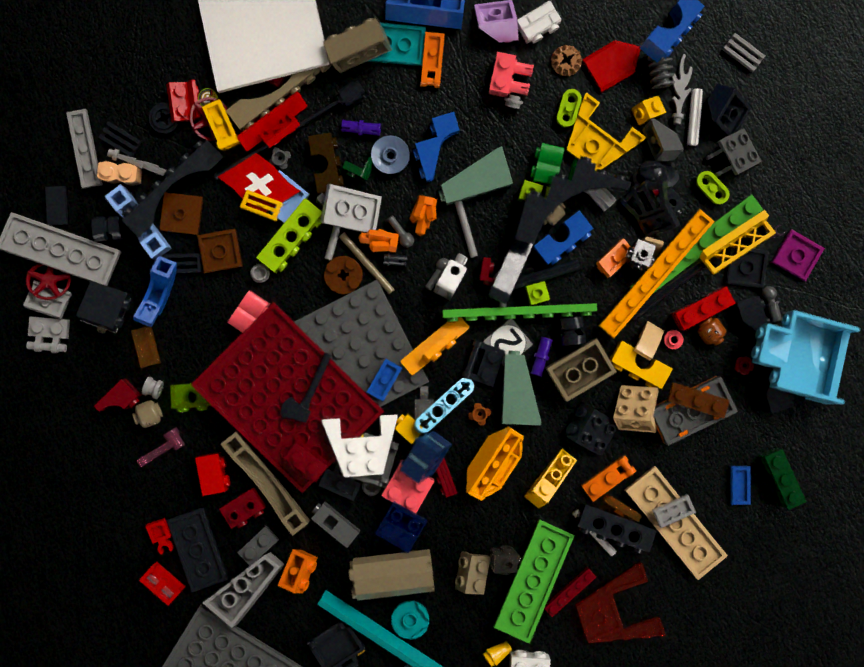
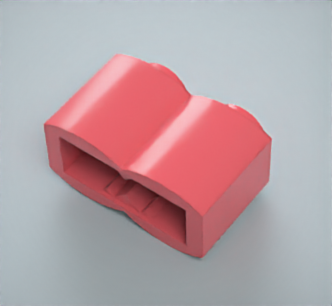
[228,291,270,333]

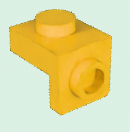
[632,95,666,125]

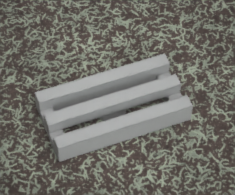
[722,33,765,72]

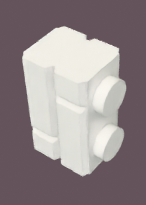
[518,0,561,44]

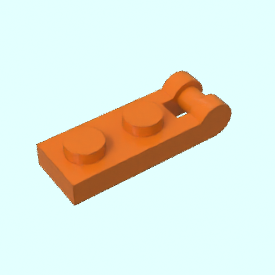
[421,32,445,88]
[581,455,636,502]

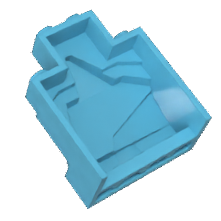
[751,310,860,404]

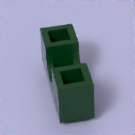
[759,447,806,510]

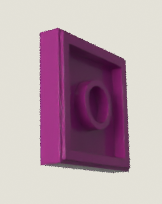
[771,229,825,282]

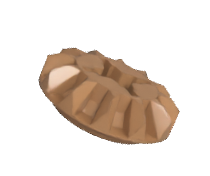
[551,45,582,76]

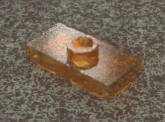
[131,326,161,368]
[603,494,642,522]

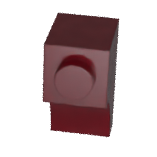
[94,379,142,412]

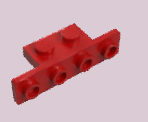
[237,92,307,151]

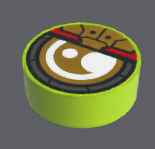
[198,88,218,106]

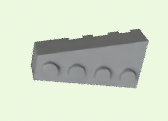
[203,552,285,628]

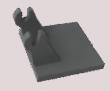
[705,128,762,177]

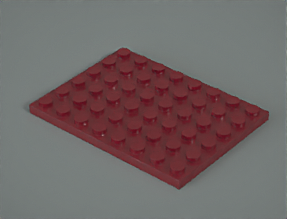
[191,302,384,493]

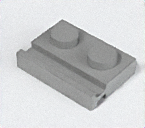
[23,280,72,319]

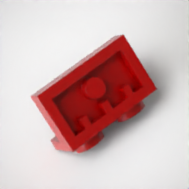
[166,80,201,122]

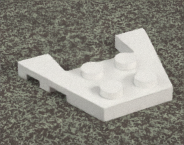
[322,415,398,477]

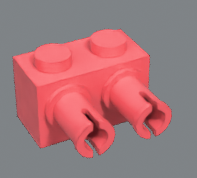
[488,52,534,97]

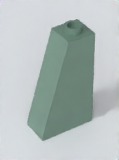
[438,147,513,205]
[501,351,541,425]

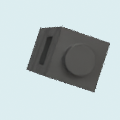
[311,502,360,548]

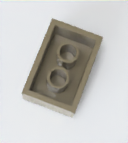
[323,18,392,73]
[545,339,617,402]

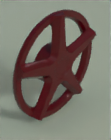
[190,97,232,141]
[26,263,71,300]

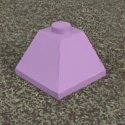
[474,0,518,43]

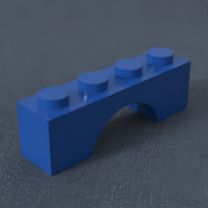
[640,0,704,63]

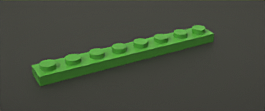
[629,195,763,292]
[442,303,597,322]

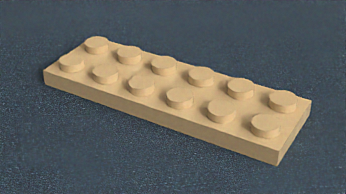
[625,466,728,580]

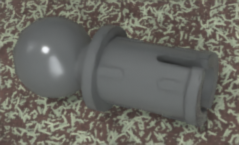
[761,286,782,323]

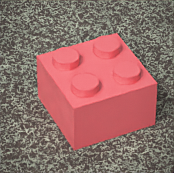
[382,460,434,515]

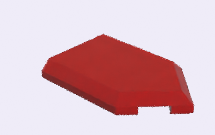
[582,40,640,93]

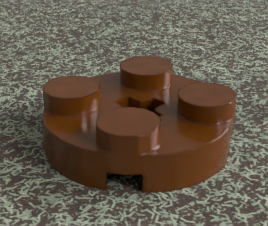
[324,256,363,294]

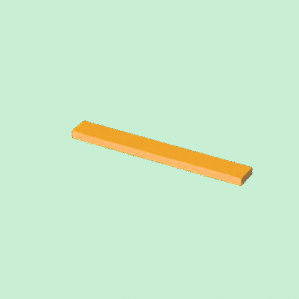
[599,209,715,338]

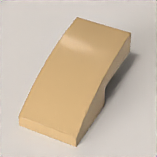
[633,321,664,361]

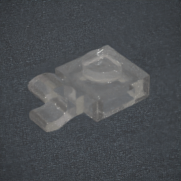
[415,386,434,419]

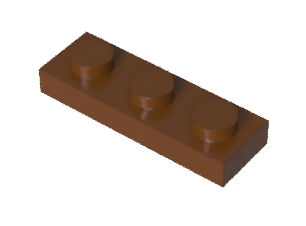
[667,382,730,419]

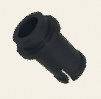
[383,252,407,267]

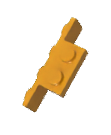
[400,317,469,376]

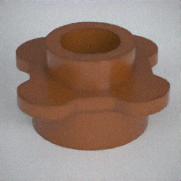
[468,403,491,425]

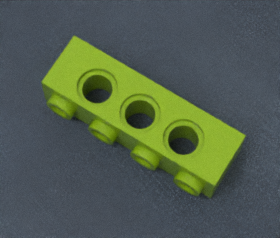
[256,198,322,273]

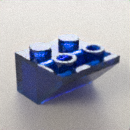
[375,501,428,553]

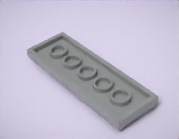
[0,212,121,286]

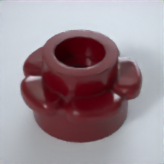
[735,356,754,375]

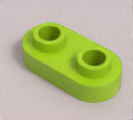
[556,89,582,128]
[696,171,730,205]

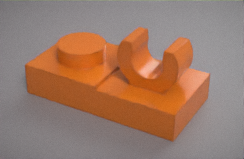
[596,238,631,278]

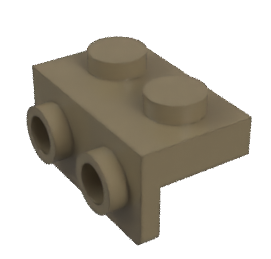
[455,551,490,595]

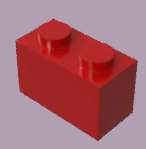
[195,452,230,496]

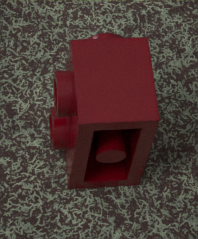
[284,439,328,482]
[219,486,267,529]

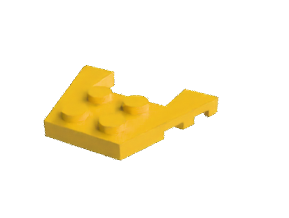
[566,92,646,172]

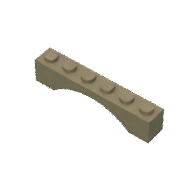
[226,57,331,132]
[221,431,310,536]

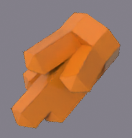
[409,195,437,236]
[358,229,399,252]

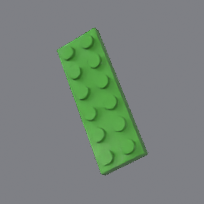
[493,520,575,644]

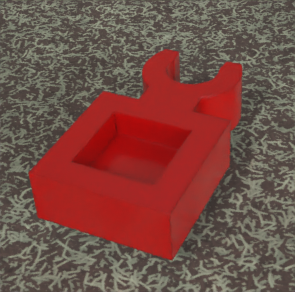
[146,518,174,554]

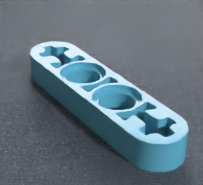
[414,378,474,434]

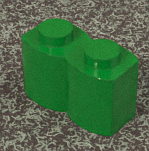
[530,143,565,185]

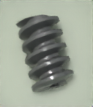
[647,52,675,89]

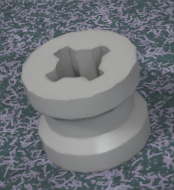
[142,377,164,399]

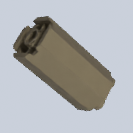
[349,549,435,600]

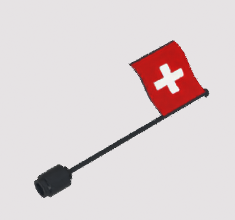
[213,80,366,213]

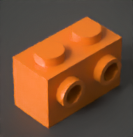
[278,549,318,593]

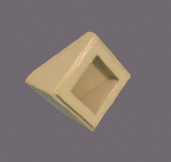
[642,237,664,256]

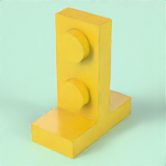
[202,99,241,151]

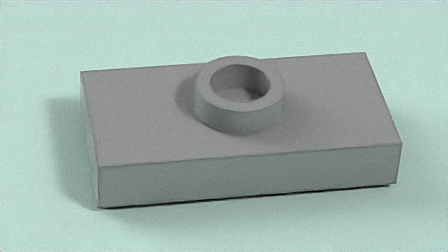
[652,494,696,528]

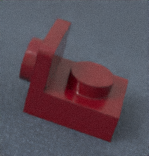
[479,257,496,286]

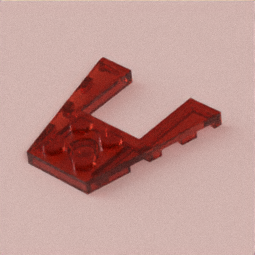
[575,562,666,643]

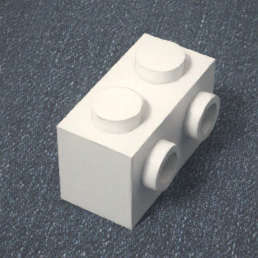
[509,650,550,667]

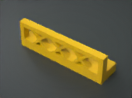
[699,210,776,275]

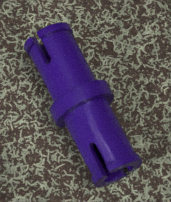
[341,120,381,136]
[530,337,553,377]

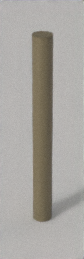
[339,232,395,294]

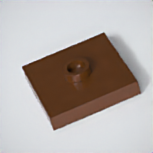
[160,192,203,235]
[197,229,243,273]

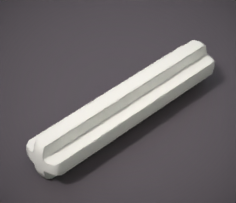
[687,89,703,146]

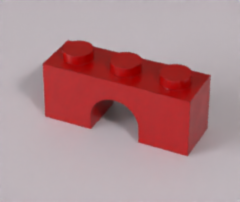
[671,286,736,330]

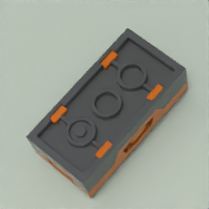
[653,376,738,445]

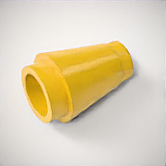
[483,641,512,667]

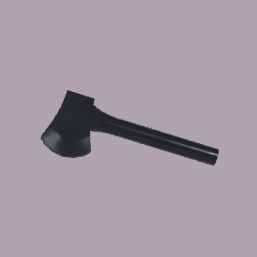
[281,352,332,423]

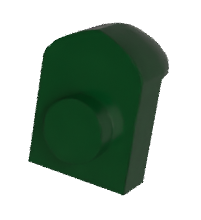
[342,156,372,180]

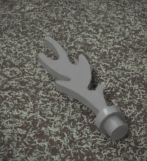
[672,54,693,125]
[107,149,167,176]

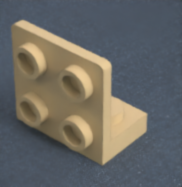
[613,385,659,433]

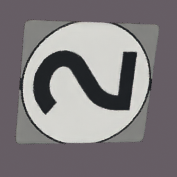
[484,319,533,366]

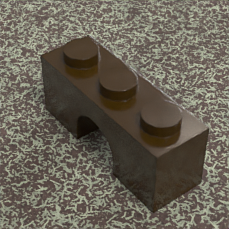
[308,132,344,195]

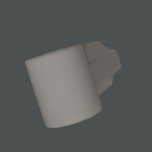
[584,188,616,211]

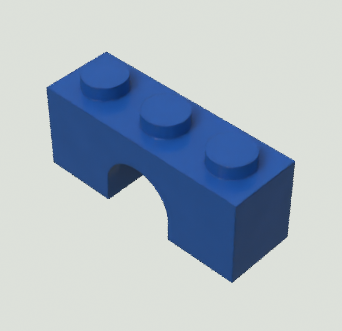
[532,210,594,265]

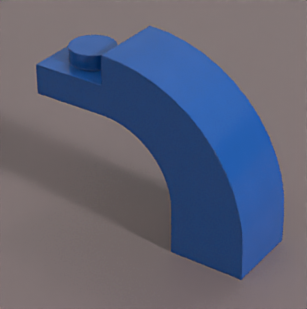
[133,256,177,328]

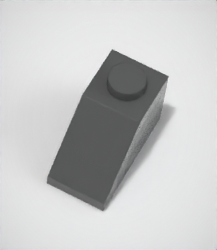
[642,119,683,161]

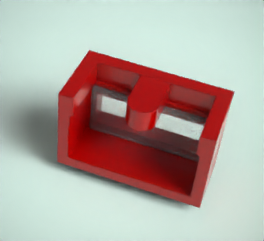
[139,562,186,606]

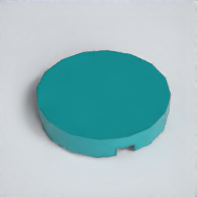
[391,600,429,639]

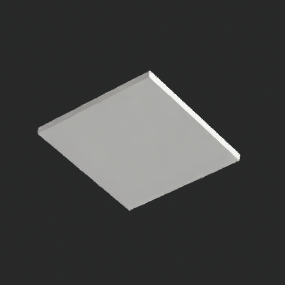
[198,0,330,93]

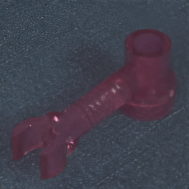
[137,427,185,467]

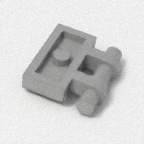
[26,317,70,353]

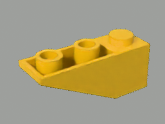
[524,448,577,508]

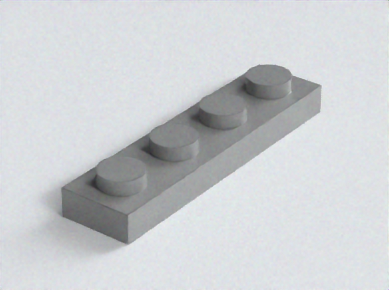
[67,109,102,189]

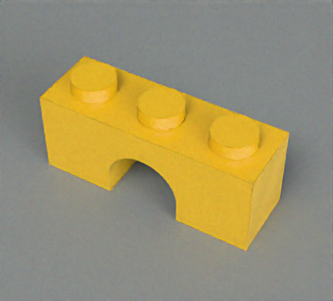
[609,341,673,389]

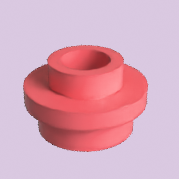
[664,330,683,349]

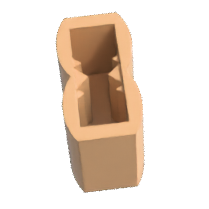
[97,161,142,185]

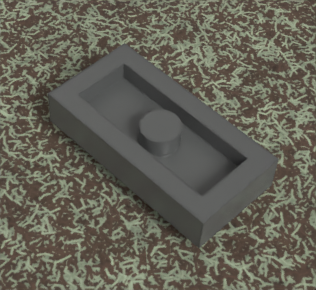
[237,525,279,566]

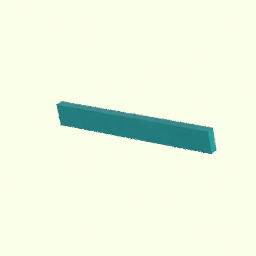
[318,590,443,667]

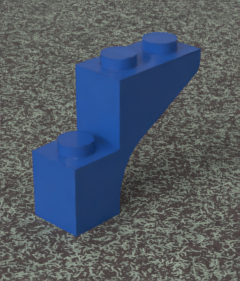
[413,112,460,183]

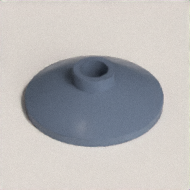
[371,135,410,174]

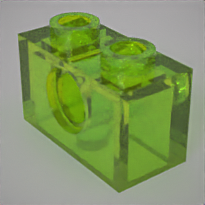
[170,384,212,412]

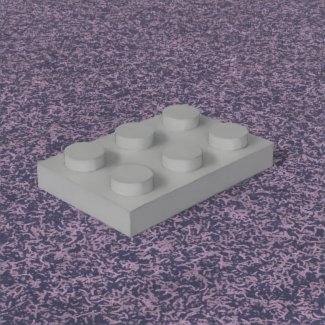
[320,184,382,233]

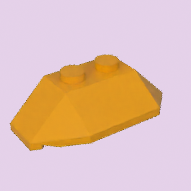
[466,427,524,501]

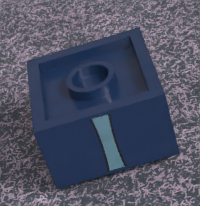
[400,431,452,484]

